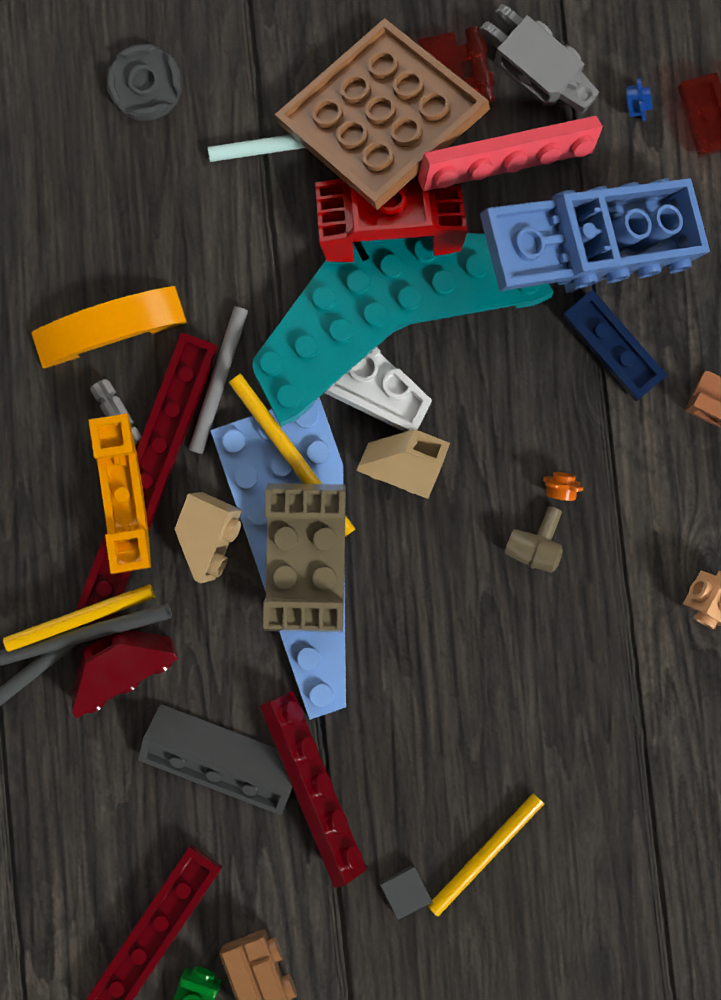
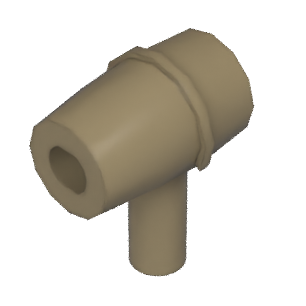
[504,506,563,573]

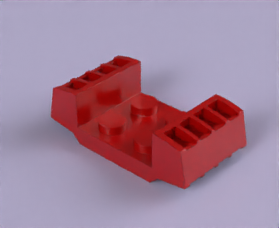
[315,173,468,262]

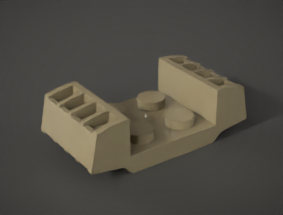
[263,483,346,632]

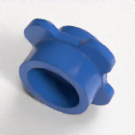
[626,78,653,121]

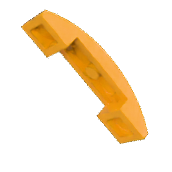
[31,286,187,369]
[89,413,151,574]

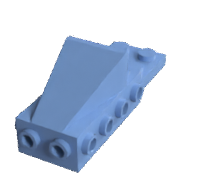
[480,178,710,293]

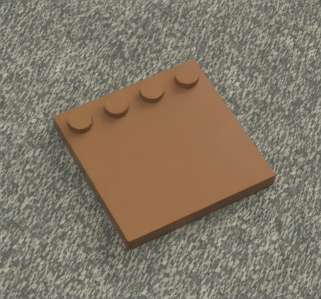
[274,18,490,210]

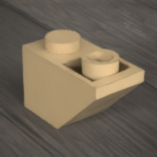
[357,429,450,499]
[174,492,242,583]

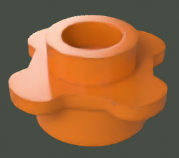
[543,472,583,501]

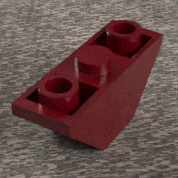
[71,630,178,719]

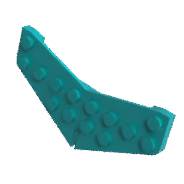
[253,233,553,427]

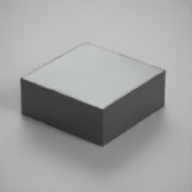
[380,864,432,920]

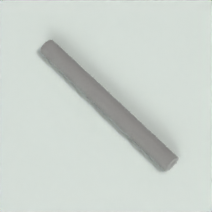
[188,306,248,454]

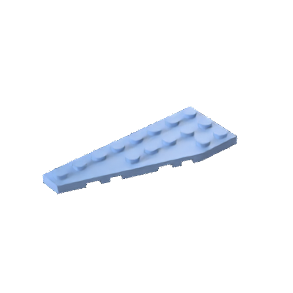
[210,397,346,720]

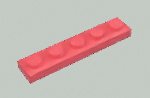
[418,116,603,191]

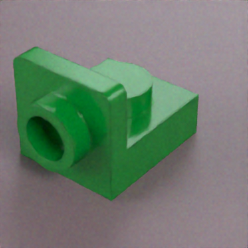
[174,966,222,1000]

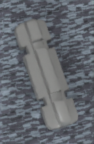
[91,379,142,447]

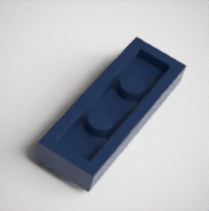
[562,289,667,402]

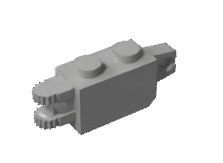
[480,4,599,114]

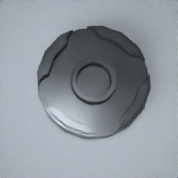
[107,44,182,121]

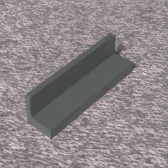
[138,705,293,815]

